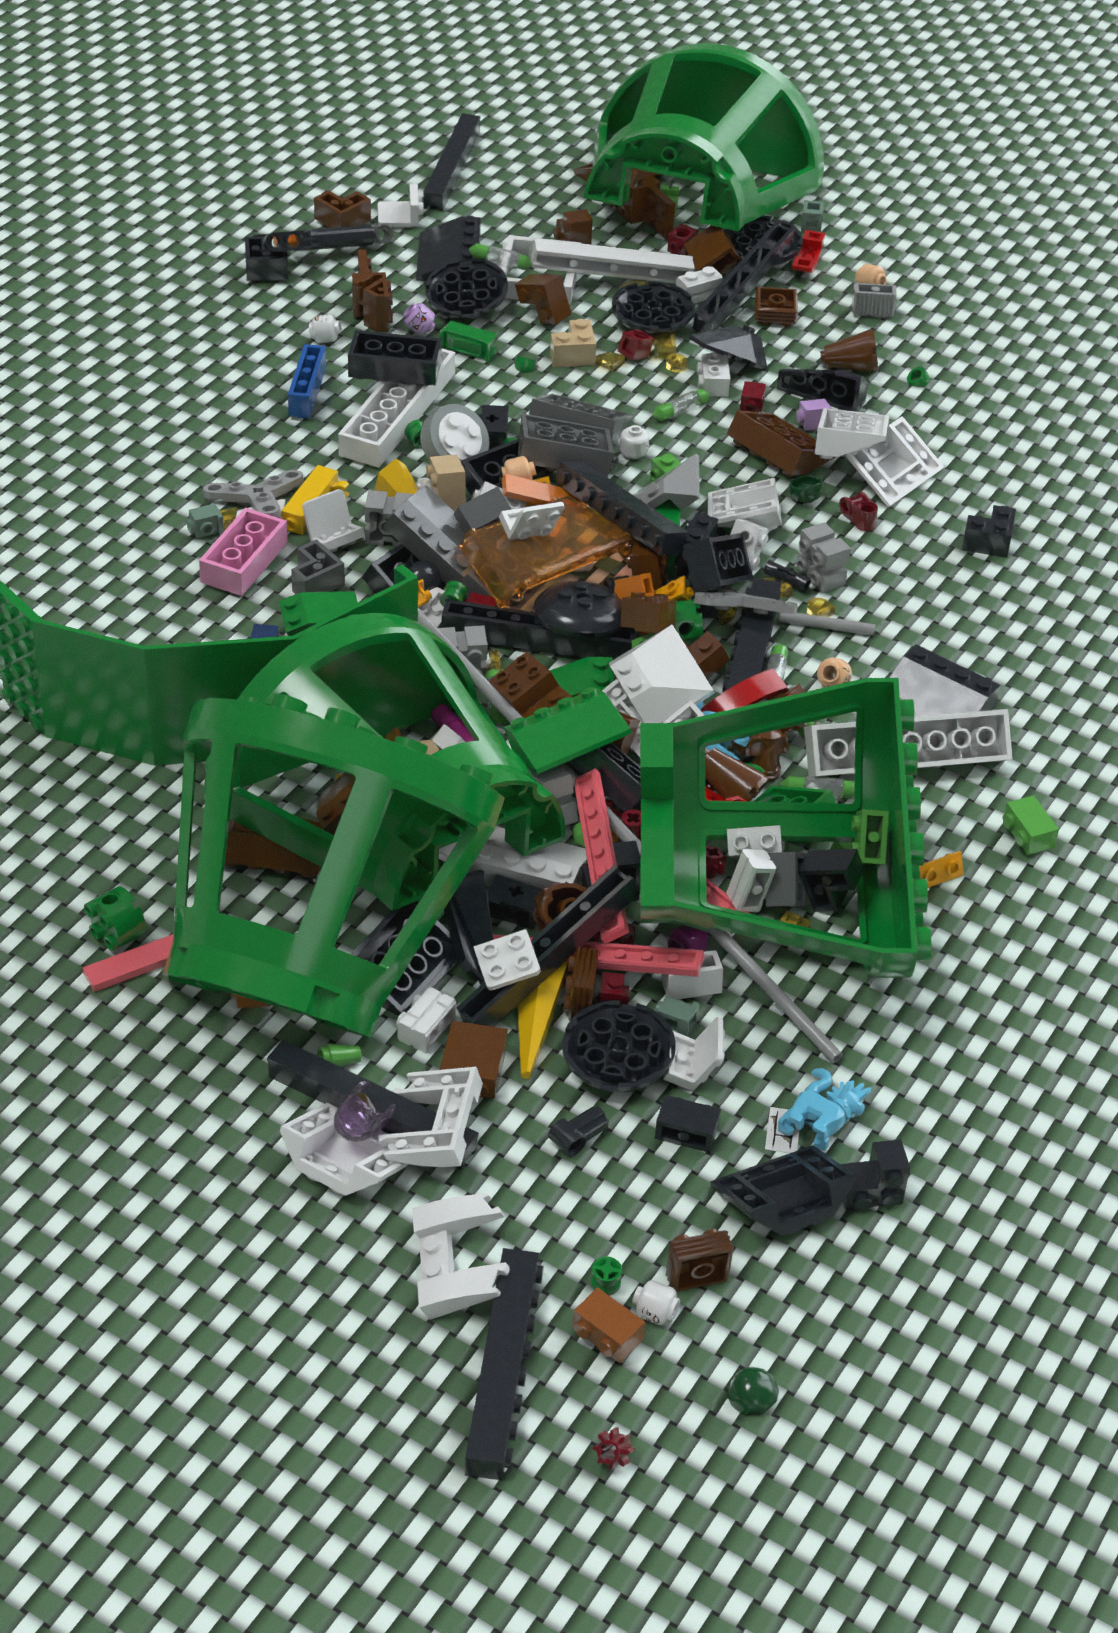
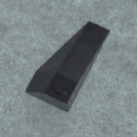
[689,325,767,370]
[777,369,868,412]

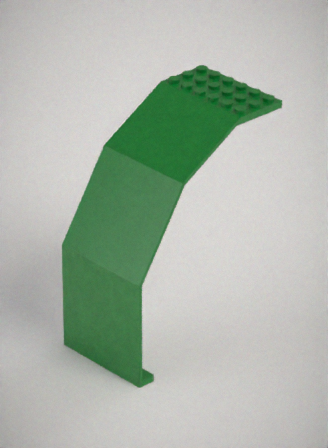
[0,564,418,766]

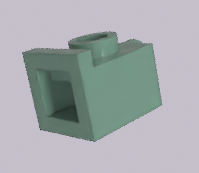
[801,200,824,232]
[186,503,224,539]
[654,996,699,1037]

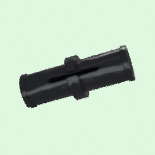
[763,560,811,592]

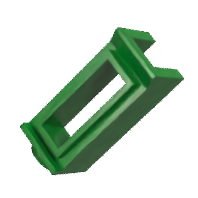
[440,321,497,363]

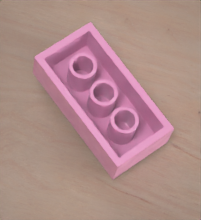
[199,508,288,596]

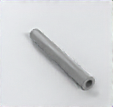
[779,612,875,636]

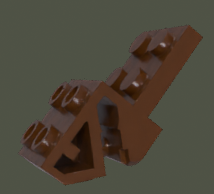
[610,170,675,240]
[352,249,393,332]
[489,651,573,718]

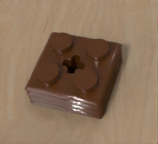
[755,287,798,326]
[563,946,598,1021]
[665,1229,734,1291]

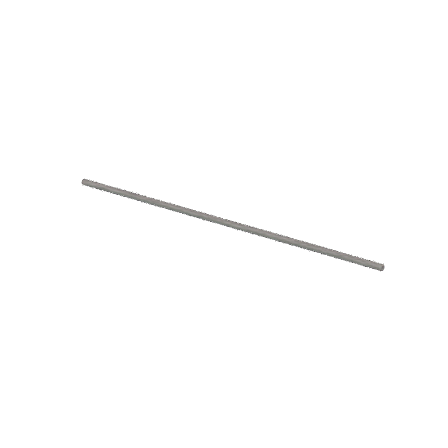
[418,608,843,1063]

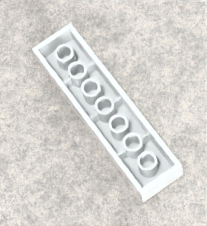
[338,349,455,467]
[804,709,1013,777]

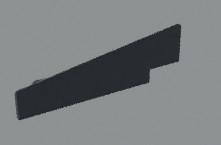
[444,870,494,986]

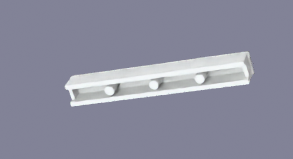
[529,238,695,284]

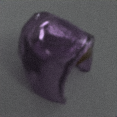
[334,1081,396,1142]

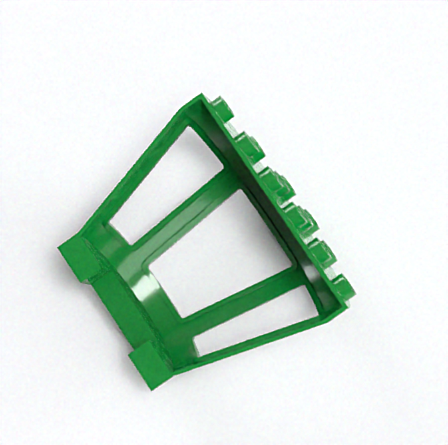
[583,44,824,231]
[204,613,566,911]
[640,678,931,978]
[162,694,505,1039]

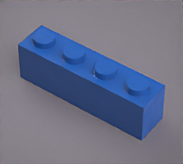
[288,344,326,418]

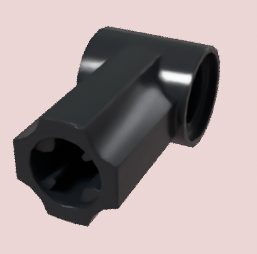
[548,1106,609,1157]

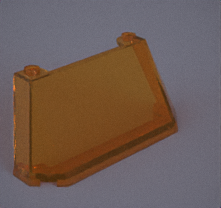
[459,496,637,609]

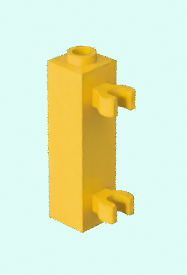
[281,465,349,535]

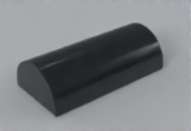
[461,438,554,496]

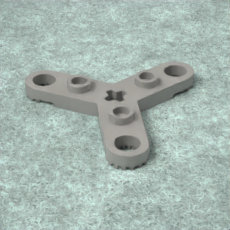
[203,470,304,518]
[694,586,798,614]

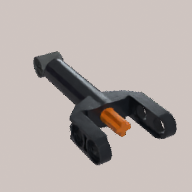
[251,224,393,252]

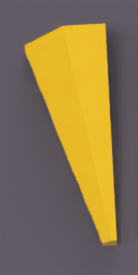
[374,458,419,497]
[517,957,570,1080]

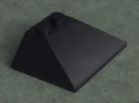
[710,1145,856,1235]

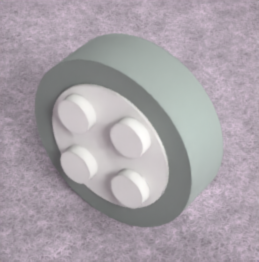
[420,404,489,462]

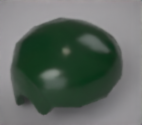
[788,475,823,504]
[727,1367,779,1415]

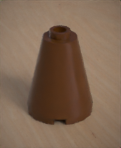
[820,329,878,372]
[705,748,770,802]

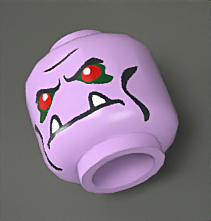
[403,303,435,335]

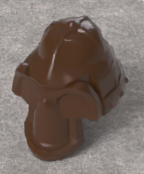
[731,729,789,782]
[533,882,587,932]

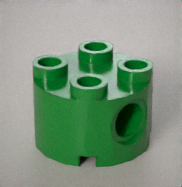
[675,599,703,646]
[84,886,146,951]

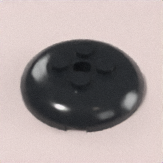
[725,215,803,266]
[425,258,508,319]
[612,281,696,335]
[533,580,624,637]
[562,1000,676,1092]

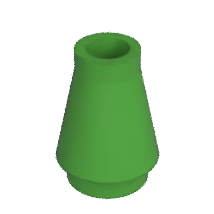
[317,1043,361,1067]

